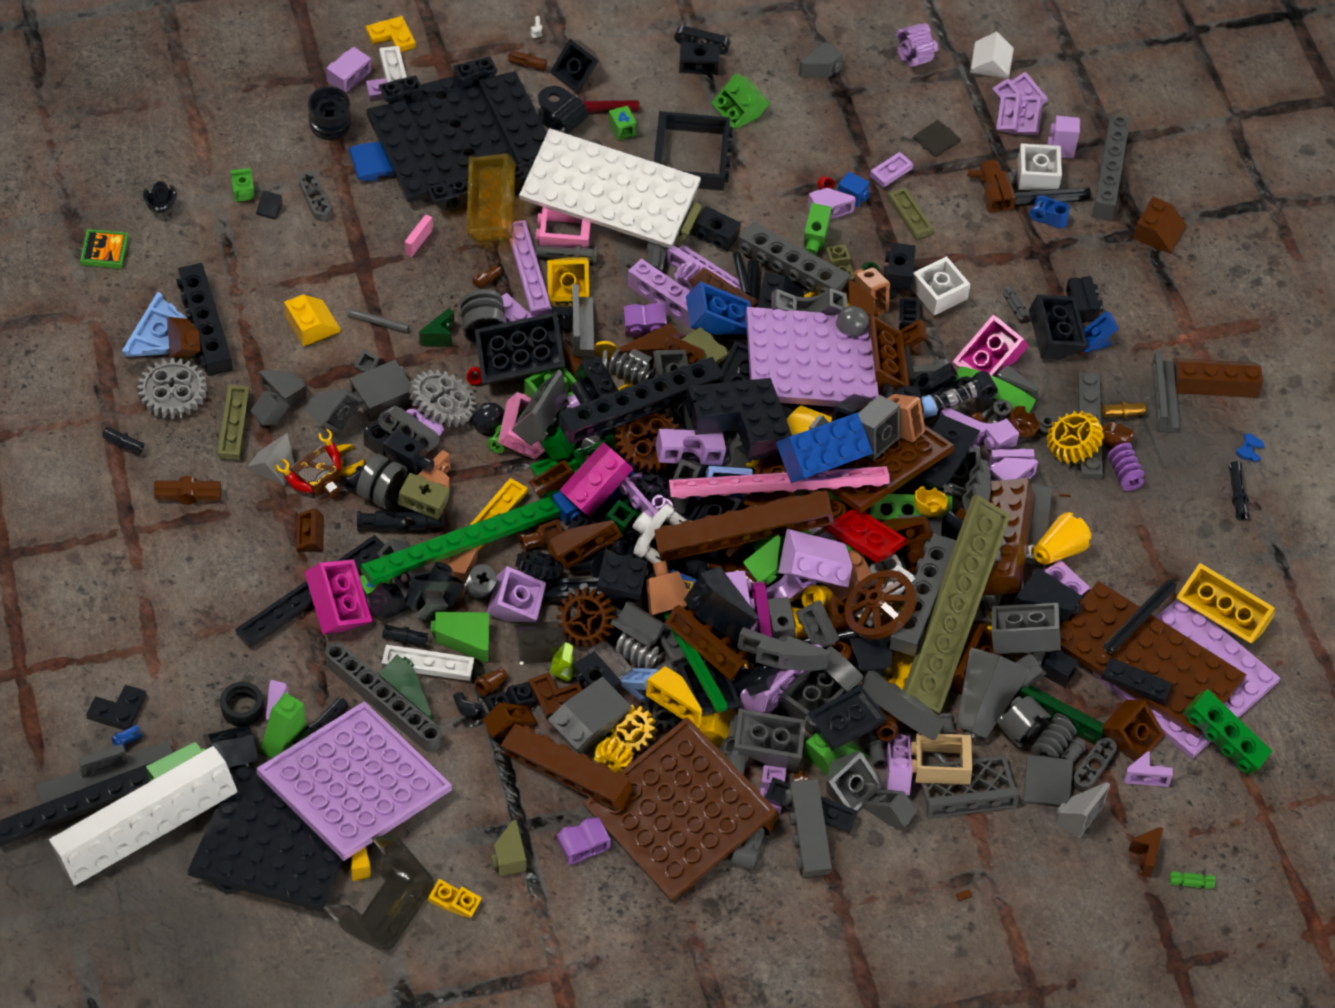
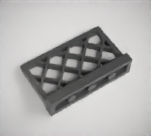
[920,755,1019,819]

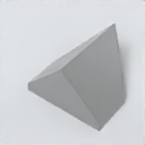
[247,432,294,486]

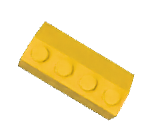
[1176,563,1275,644]

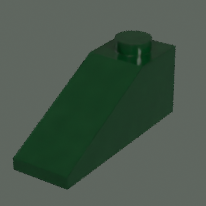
[379,654,434,721]

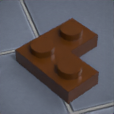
[528,672,582,720]

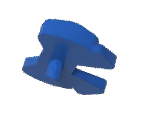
[1236,433,1265,462]

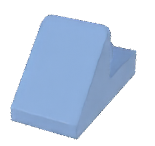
[620,668,659,701]

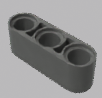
[378,406,440,453]

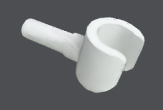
[530,16,542,38]

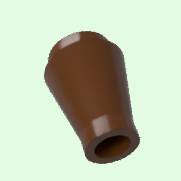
[474,667,508,696]

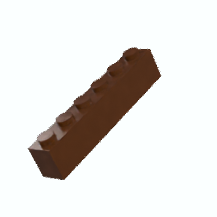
[501,723,633,811]

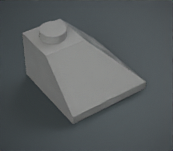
[1056,782,1110,839]

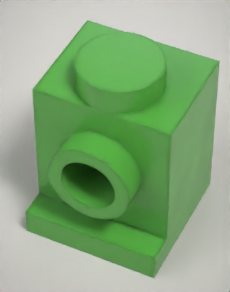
[230,168,255,202]

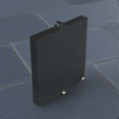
[913,120,961,158]

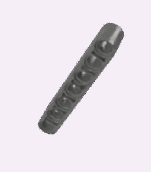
[325,642,441,752]

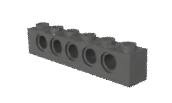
[1092,114,1130,221]
[738,222,851,294]
[887,533,956,657]

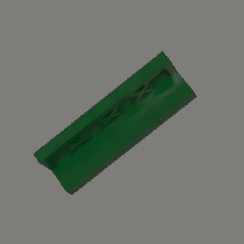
[1020,686,1104,745]

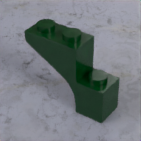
[604,497,641,539]

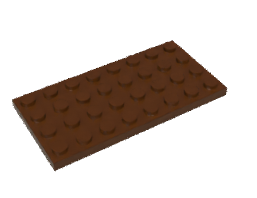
[1060,581,1247,738]

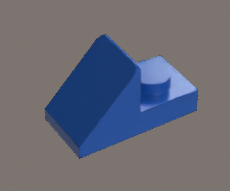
[1083,311,1119,352]

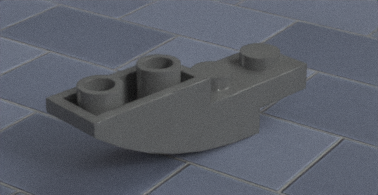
[737,627,831,671]

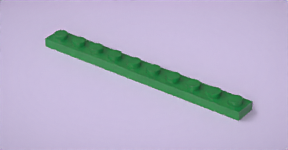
[361,497,560,585]

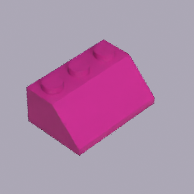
[560,442,633,517]
[304,560,373,634]

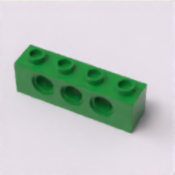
[1183,689,1272,775]

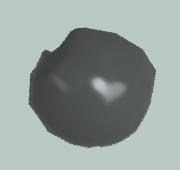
[836,306,869,336]

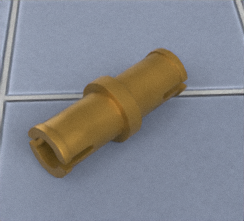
[1101,402,1146,418]

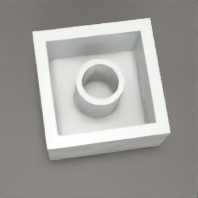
[1018,144,1062,191]
[911,257,970,316]

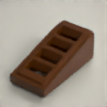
[528,460,574,495]

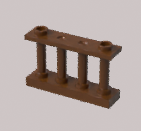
[665,605,757,681]

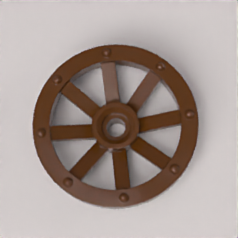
[844,570,917,639]

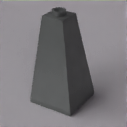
[956,647,1029,739]

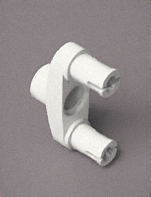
[632,504,687,564]

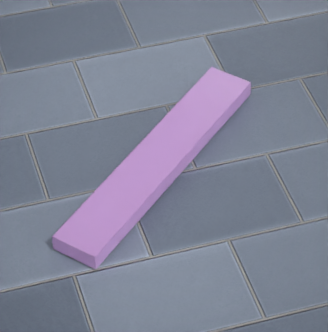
[506,220,552,316]

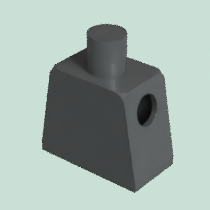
[767,597,795,642]

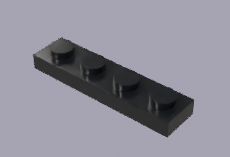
[542,578,626,602]
[765,777,858,834]

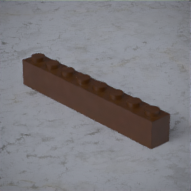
[654,490,835,562]

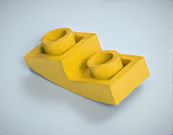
[427,879,482,918]

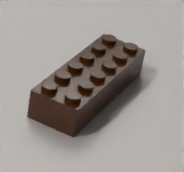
[982,478,1035,596]

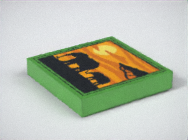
[80,229,129,269]

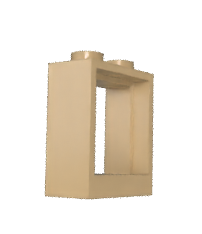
[911,733,972,785]

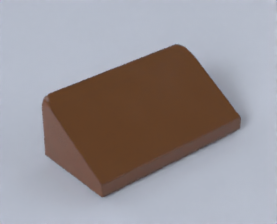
[296,508,324,552]

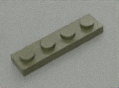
[218,385,250,460]

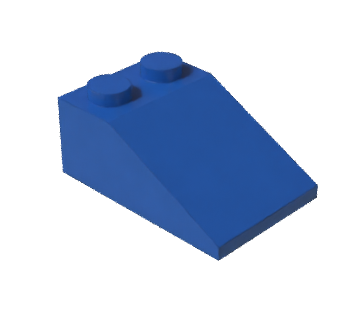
[686,282,751,334]

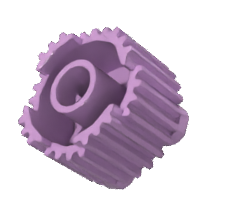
[896,23,938,67]

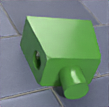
[803,203,831,255]

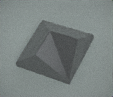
[826,751,884,810]

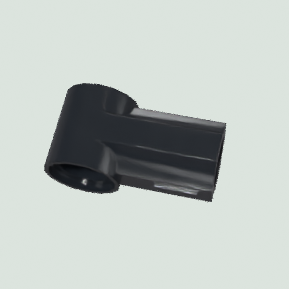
[914,363,959,396]

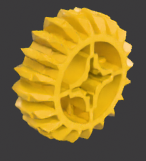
[1046,410,1104,464]

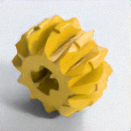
[594,737,634,773]

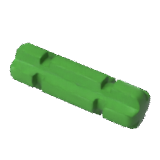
[1169,871,1215,889]

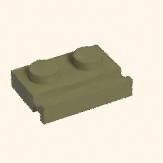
[673,201,702,248]

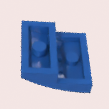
[349,142,395,181]

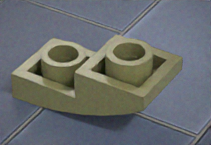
[826,244,855,282]

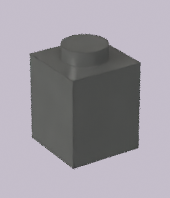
[250,391,290,426]

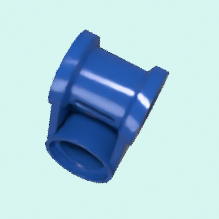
[1029,195,1070,228]

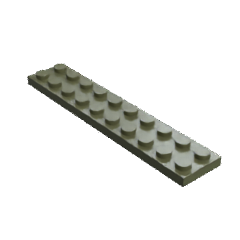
[903,495,1011,714]

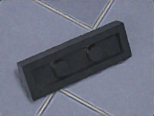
[1101,657,1173,704]

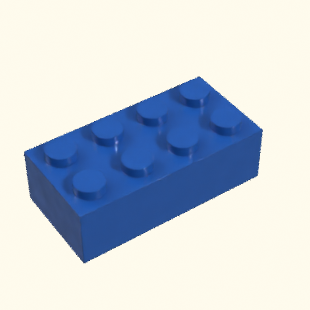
[776,413,873,483]

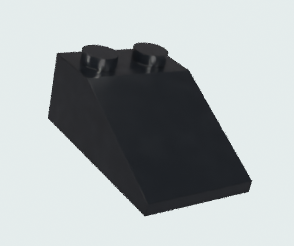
[684,566,759,644]
[677,658,741,716]

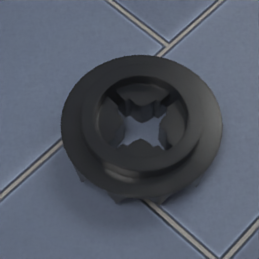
[635,471,670,501]

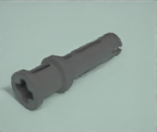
[535,245,598,265]

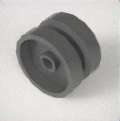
[356,453,407,509]

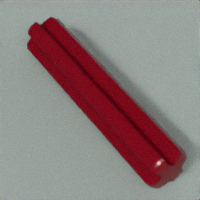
[583,100,640,113]

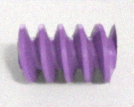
[1108,443,1145,491]

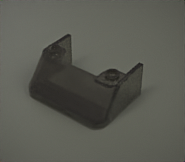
[324,835,434,950]

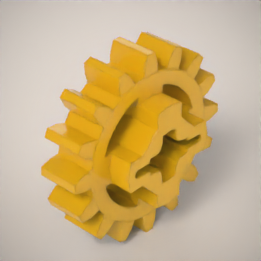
[608,705,657,754]

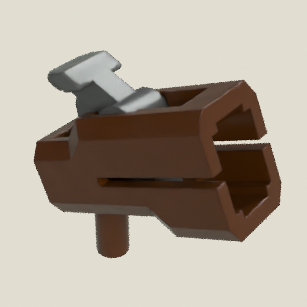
[967,160,1017,212]

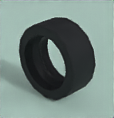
[220,681,264,726]

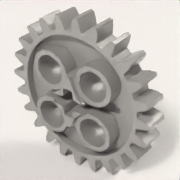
[137,358,207,419]
[409,370,477,427]

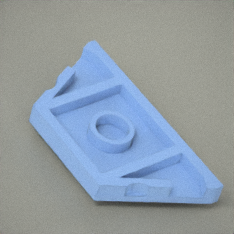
[122,292,187,357]

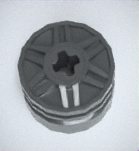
[460,289,506,343]

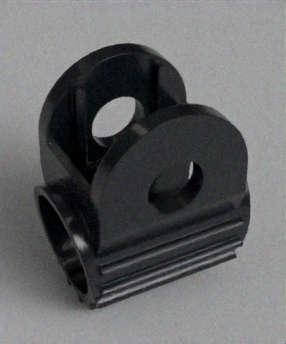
[538,86,589,134]

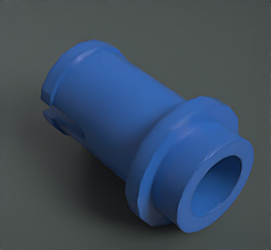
[111,724,142,748]

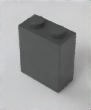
[350,360,414,421]

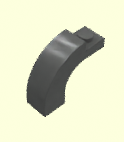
[771,288,847,315]

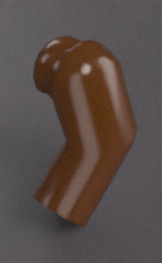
[472,266,502,288]

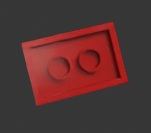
[827,509,906,563]

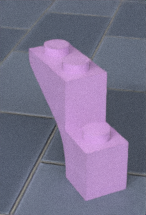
[940,408,1019,450]
[749,575,816,602]

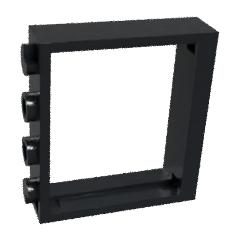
[654,111,733,191]

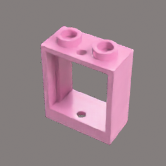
[536,207,591,248]
[498,392,545,459]

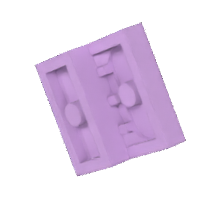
[992,72,1048,104]
[996,93,1044,135]

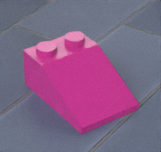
[953,314,1029,377]

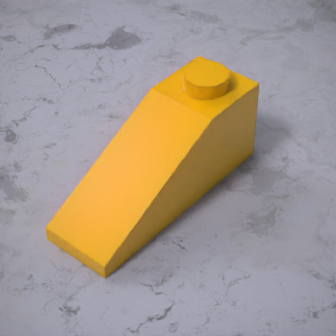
[646,666,702,728]

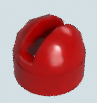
[817,176,835,190]
[466,367,482,385]

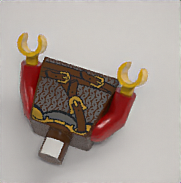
[275,429,342,497]

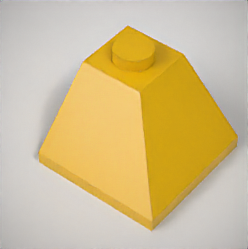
[547,257,589,302]
[698,709,737,746]

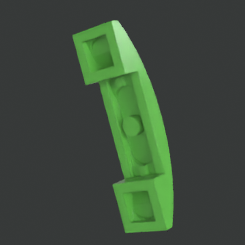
[956,366,1036,413]

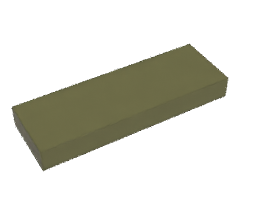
[887,187,934,240]

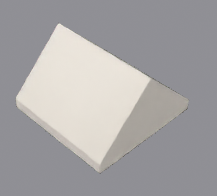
[970,32,1013,78]

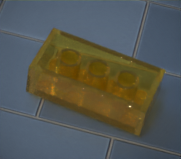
[467,154,515,242]

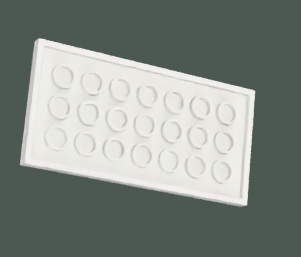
[519,129,701,249]

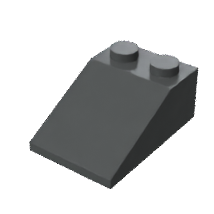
[548,677,633,755]
[734,709,806,772]

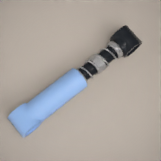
[921,371,998,419]

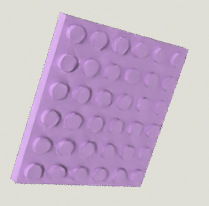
[746,307,879,407]
[1092,599,1280,759]
[257,701,452,861]

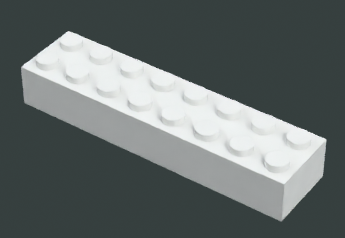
[49,746,237,886]

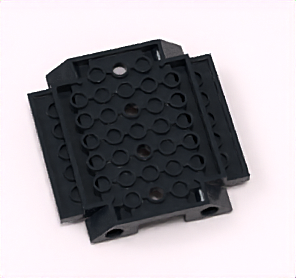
[366,56,547,212]

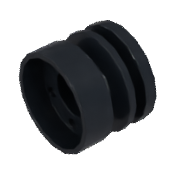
[308,86,351,140]

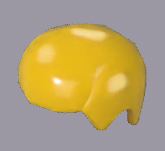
[914,486,948,517]

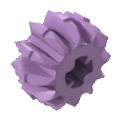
[674,261,701,291]

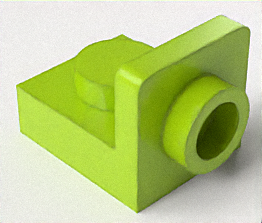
[550,642,574,682]

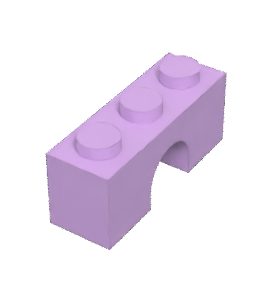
[655,429,726,465]

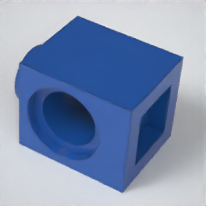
[838,172,870,207]

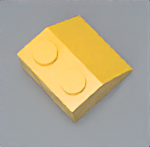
[284,294,341,346]

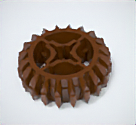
[556,587,616,647]

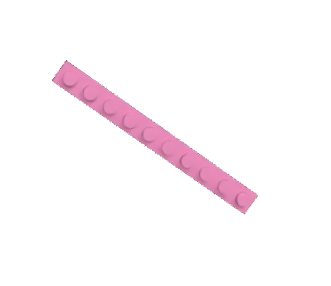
[669,466,889,499]

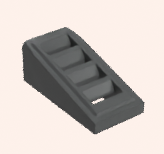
[996,365,1039,401]

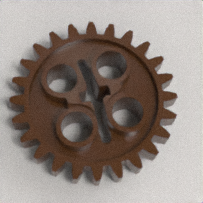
[613,412,679,474]

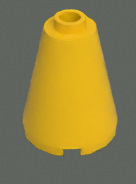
[1033,512,1092,565]

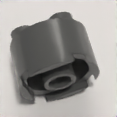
[996,696,1050,747]

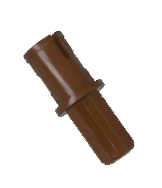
[508,50,548,71]

